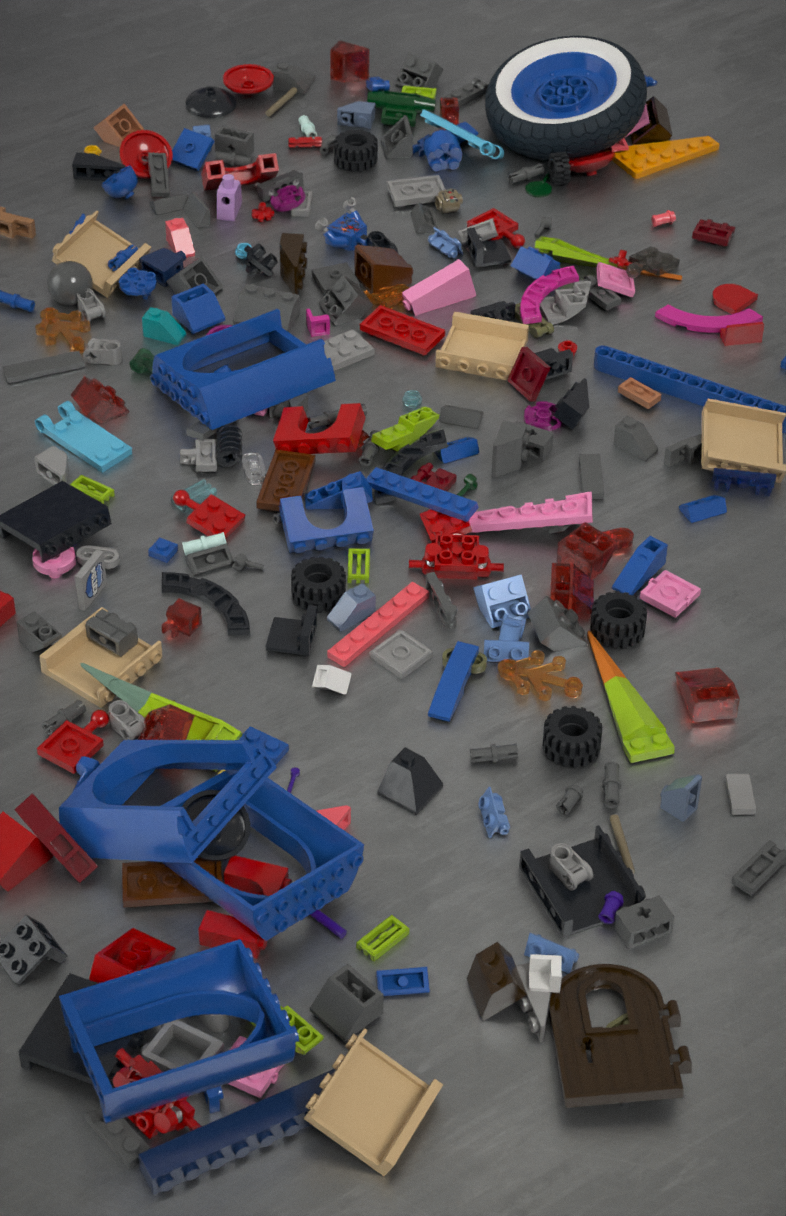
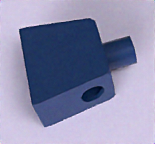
[140,248,186,287]

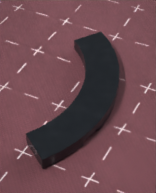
[374,429,448,505]
[161,572,250,636]

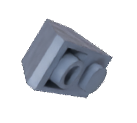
[337,101,375,129]

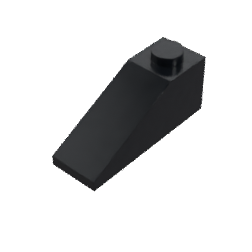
[72,152,126,181]

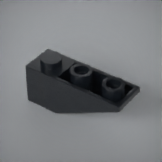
[553,378,590,430]

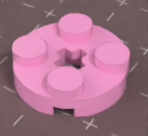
[32,546,76,579]

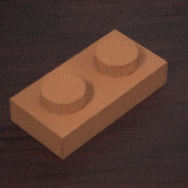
[618,377,662,409]

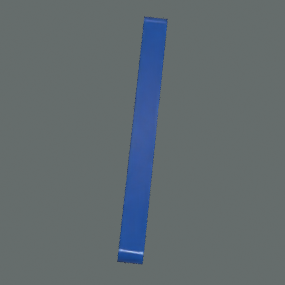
[593,345,786,433]

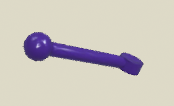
[287,767,300,793]

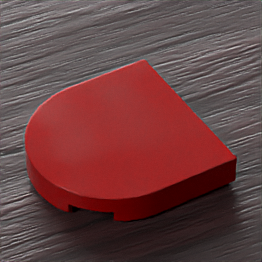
[712,284,758,314]

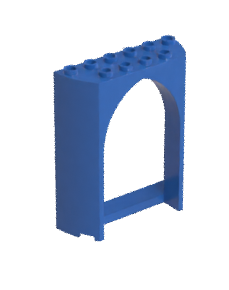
[150,309,336,430]
[59,740,277,863]
[161,770,364,941]
[59,939,299,1124]

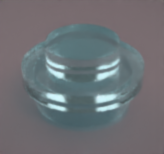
[402,390,422,408]

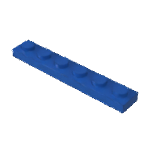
[366,467,479,522]

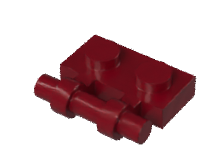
[692,219,736,246]
[410,462,457,491]

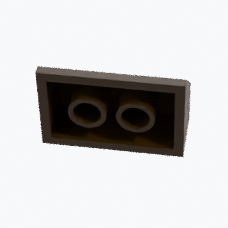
[631,96,673,145]

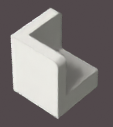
[312,665,352,695]
[529,954,562,993]

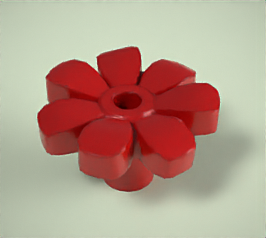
[252,202,274,222]
[609,249,632,267]

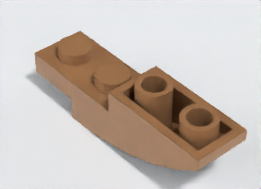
[0,207,36,239]

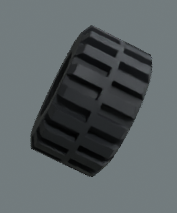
[334,130,378,172]
[291,556,346,613]
[590,591,647,649]
[542,706,603,767]

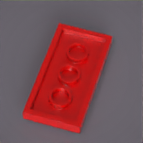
[360,305,445,355]

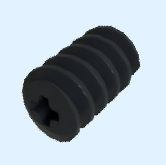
[216,425,242,468]

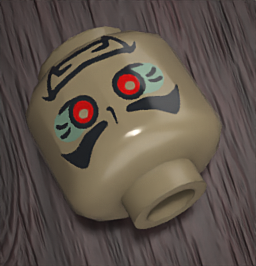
[435,189,463,214]

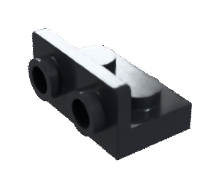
[471,301,516,321]

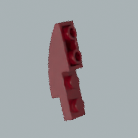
[14,793,98,883]

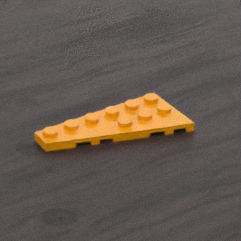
[605,136,719,179]

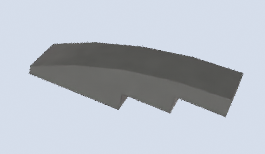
[664,434,702,468]

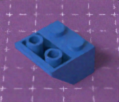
[511,246,561,280]
[171,283,225,334]

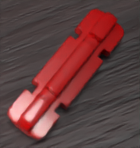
[288,137,322,148]

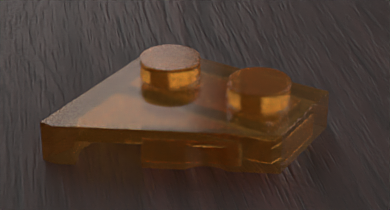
[364,284,410,309]

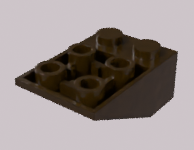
[279,233,308,295]

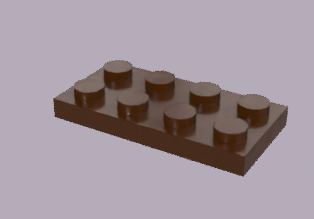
[256,450,316,512]
[122,858,222,908]

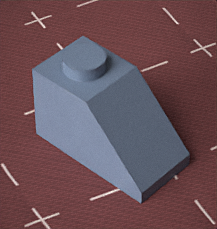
[327,583,376,632]
[660,774,702,822]

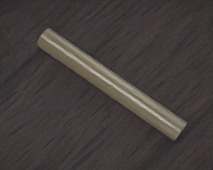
[265,87,297,117]
[609,814,635,875]

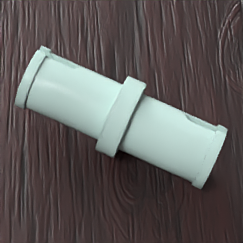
[298,115,318,139]
[182,532,227,556]

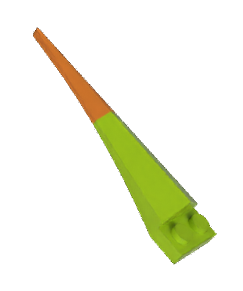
[535,236,682,281]
[587,630,675,763]

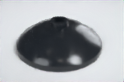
[186,86,237,118]
[182,790,251,862]

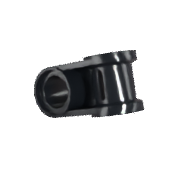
[368,231,398,253]

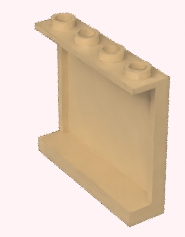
[52,210,151,298]
[435,311,529,381]
[701,399,786,483]
[39,607,163,708]
[304,1028,443,1176]

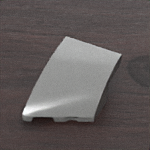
[540,281,591,325]

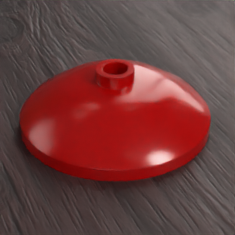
[223,64,274,95]
[119,130,173,179]
[569,151,615,176]

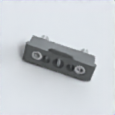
[255,170,304,202]

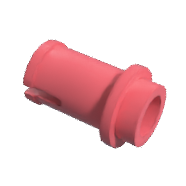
[651,210,676,227]

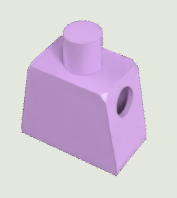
[217,174,242,221]

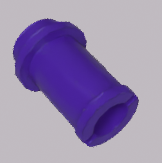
[598,891,624,924]

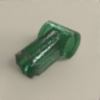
[129,348,155,374]

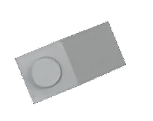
[35,446,69,485]

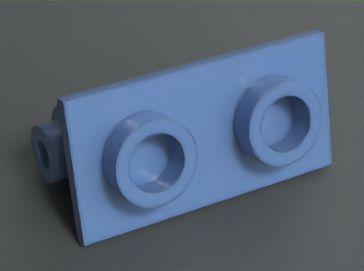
[428,227,463,258]
[484,640,529,664]
[478,787,510,838]
[524,933,579,974]

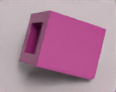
[306,309,330,337]

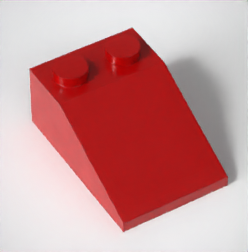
[89,928,176,983]

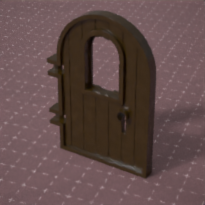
[549,964,692,1108]

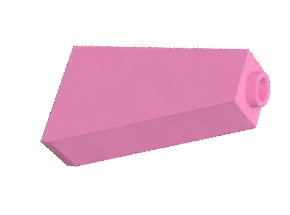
[402,259,477,316]

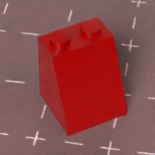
[0,812,54,892]

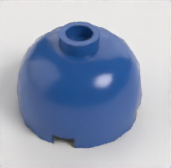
[101,165,138,199]

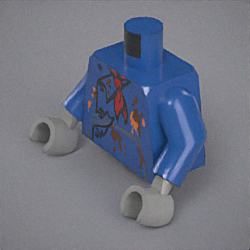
[315,197,368,251]

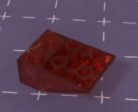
[675,667,740,723]

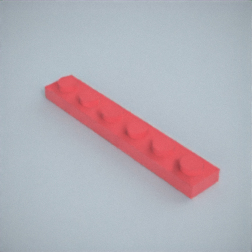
[327,582,429,667]

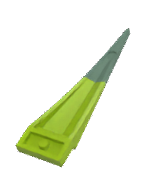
[80,663,242,773]

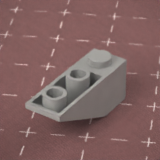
[516,962,551,1042]

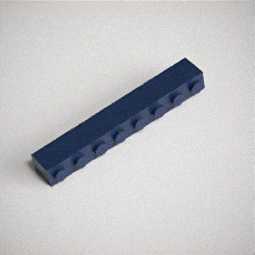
[138,1069,336,1195]

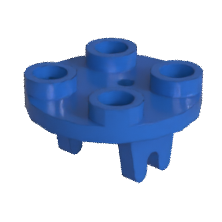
[119,268,157,300]

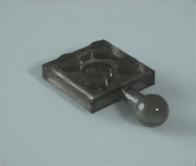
[626,247,680,278]

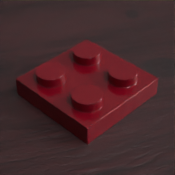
[507,347,551,401]

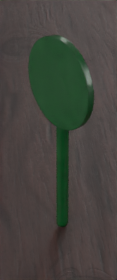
[525,171,552,197]

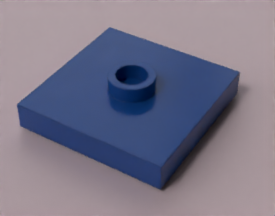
[172,128,215,171]

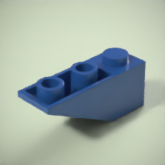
[305,471,373,510]
[612,536,668,595]

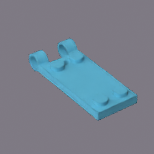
[420,109,504,160]
[35,401,132,473]

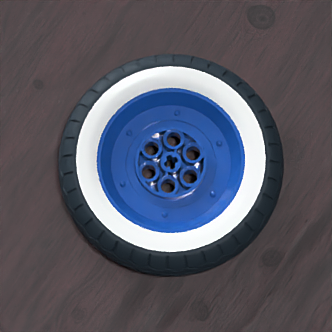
[485,35,647,160]

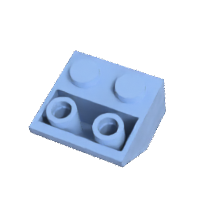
[473,574,531,628]

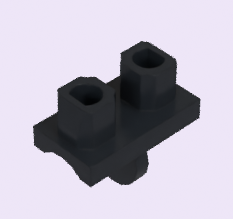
[244,243,278,277]

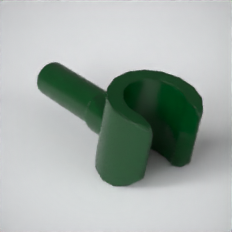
[457,474,478,497]

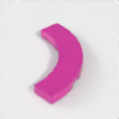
[520,266,579,324]
[655,304,763,333]

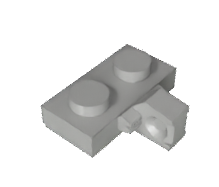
[180,439,217,472]

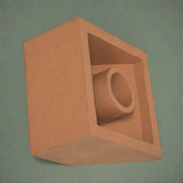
[94,103,145,147]

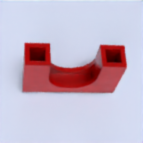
[201,153,279,191]
[273,403,366,454]
[198,855,292,959]

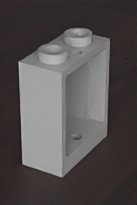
[141,1020,225,1096]

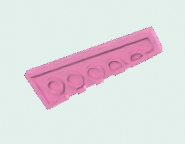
[469,492,593,533]

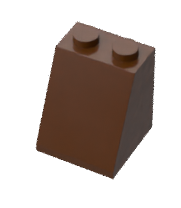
[355,245,413,296]

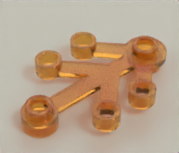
[35,307,91,353]
[498,650,583,701]

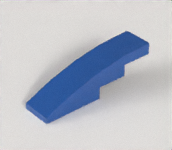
[428,641,479,722]

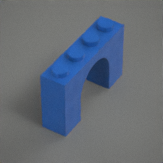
[279,487,374,553]

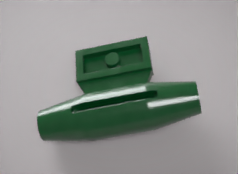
[367,91,436,127]

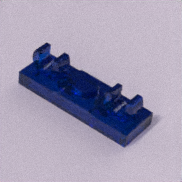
[712,468,776,496]

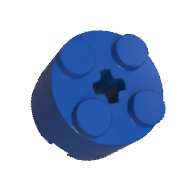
[424,130,462,172]

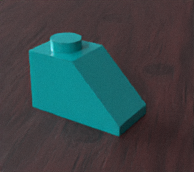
[142,307,186,345]

